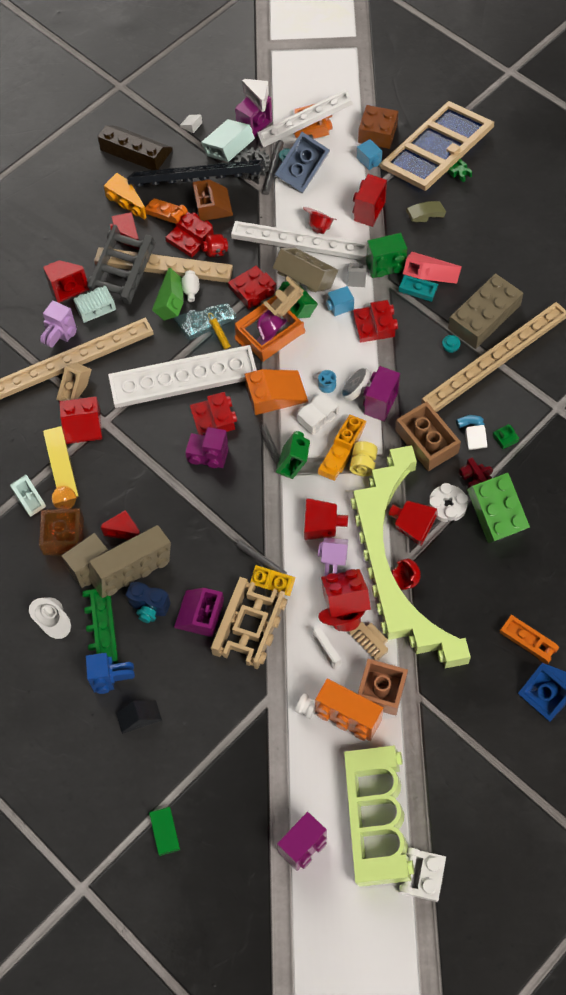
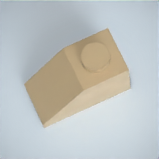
[57,363,92,401]

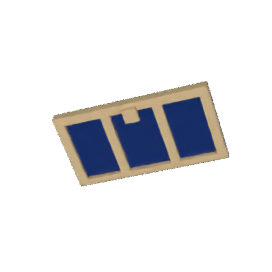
[379,101,494,191]

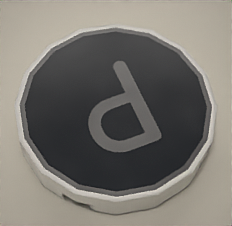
[341,368,371,401]

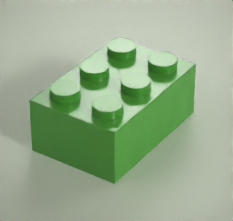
[467,473,530,543]

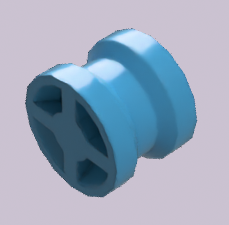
[318,370,336,393]

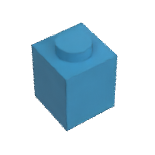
[357,139,382,170]
[326,286,354,316]

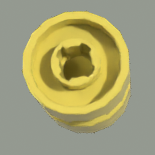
[350,441,378,476]

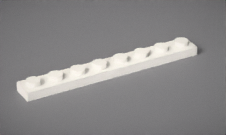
[231,221,367,261]

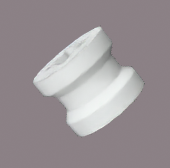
[295,693,315,719]

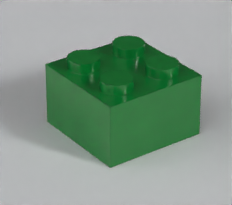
[366,233,407,278]

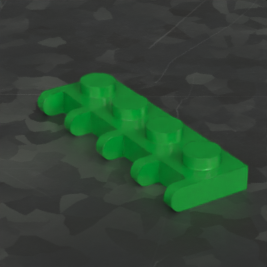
[82,589,119,664]

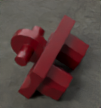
[459,457,493,488]

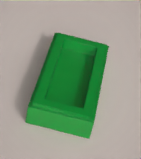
[149,807,180,856]

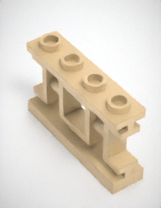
[211,577,288,669]

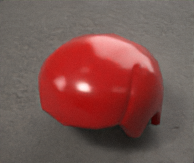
[392,558,421,590]

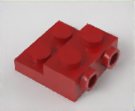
[165,212,214,258]
[228,265,277,309]
[353,300,398,343]
[190,392,237,436]

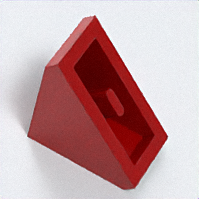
[101,510,140,540]

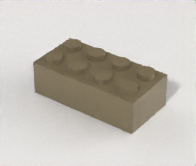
[448,273,524,349]
[89,525,171,598]

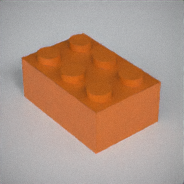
[315,678,384,741]

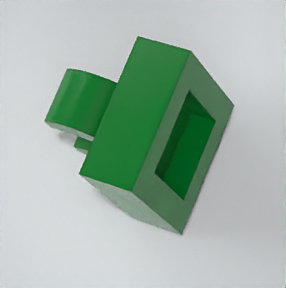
[492,424,519,450]

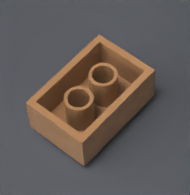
[395,402,461,471]

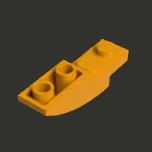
[317,414,366,481]

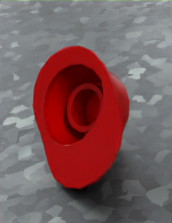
[303,207,337,234]
[318,608,365,632]

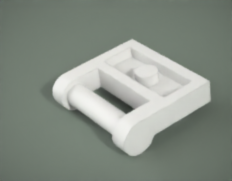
[399,847,446,902]

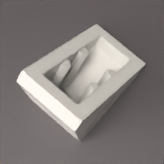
[242,79,269,112]

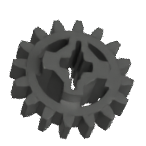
[234,147,270,180]

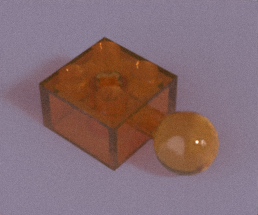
[39,486,84,555]

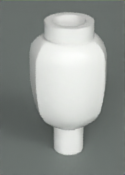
[182,270,199,302]

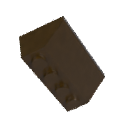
[97,125,173,170]

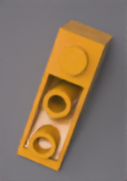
[104,173,147,220]

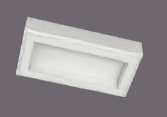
[313,626,341,669]

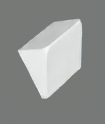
[180,114,202,133]
[465,425,487,450]

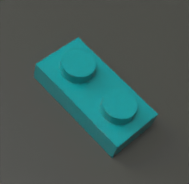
[399,275,438,302]

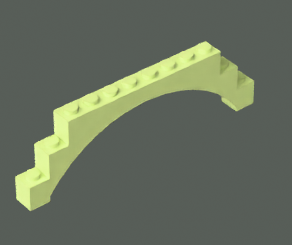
[350,445,471,668]

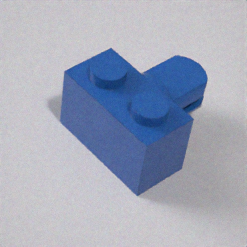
[86,653,135,694]

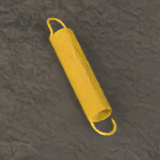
[208,313,231,349]

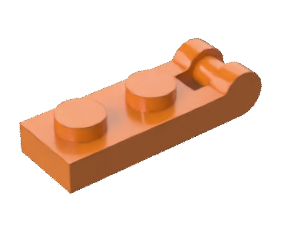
[145,198,188,224]
[500,615,559,664]

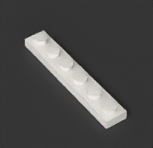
[257,89,353,147]

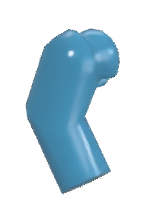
[456,415,485,428]

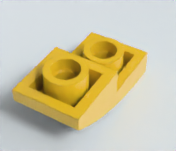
[250,565,296,596]

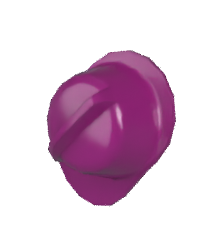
[257,310,287,345]

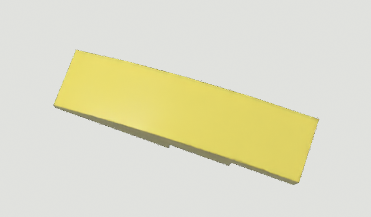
[43,426,79,501]

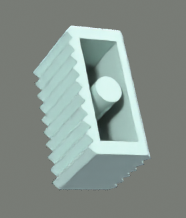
[73,286,116,323]

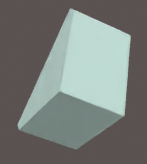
[10,475,46,517]

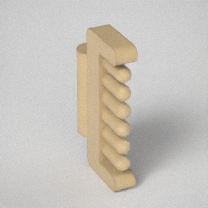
[349,622,388,661]

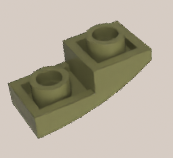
[406,201,446,222]

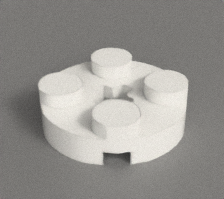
[429,483,468,522]

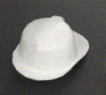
[29,597,71,639]

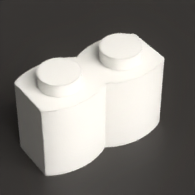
[297,392,339,435]

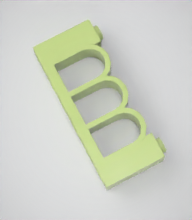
[344,745,414,887]

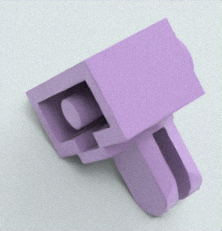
[40,300,77,347]
[318,537,348,576]

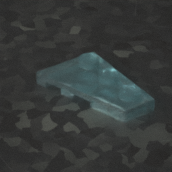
[174,303,237,341]

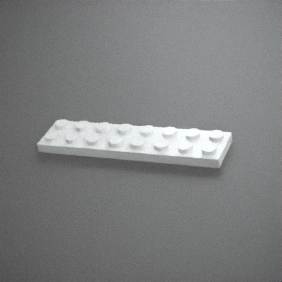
[108,345,257,408]

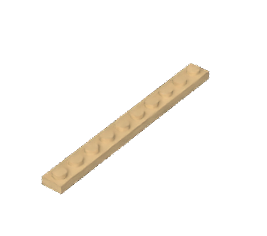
[422,302,566,413]
[0,317,154,399]

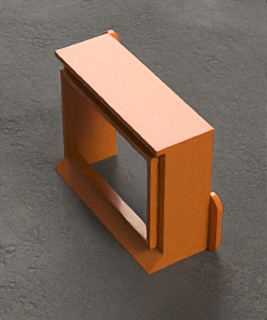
[235,295,305,362]

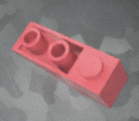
[403,252,462,284]

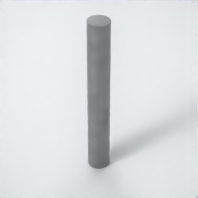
[236,540,287,574]

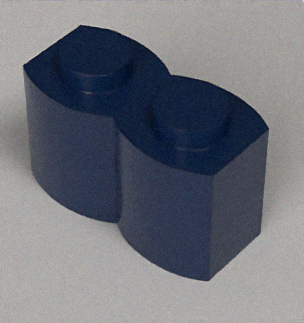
[126,582,171,616]

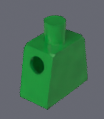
[276,431,310,479]

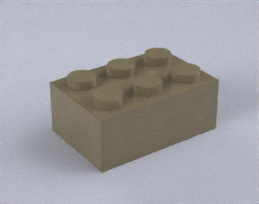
[273,247,338,292]

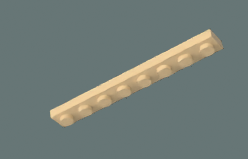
[94,247,233,283]

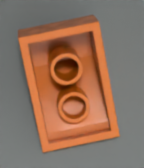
[245,369,308,415]

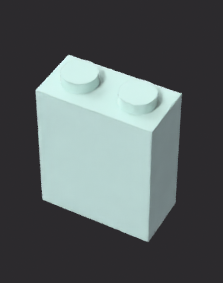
[201,119,255,162]

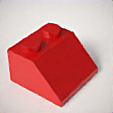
[43,260,90,303]
[60,397,102,444]

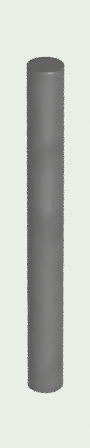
[263,140,284,195]

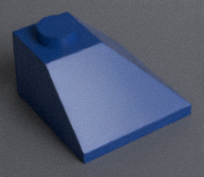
[518,663,566,721]

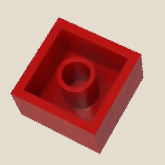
[352,174,387,227]
[321,569,371,618]

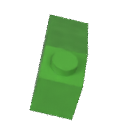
[152,268,184,320]

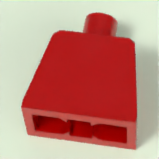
[304,498,348,540]
[388,501,438,546]

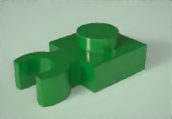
[447,159,472,182]

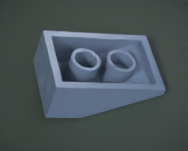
[275,132,330,193]

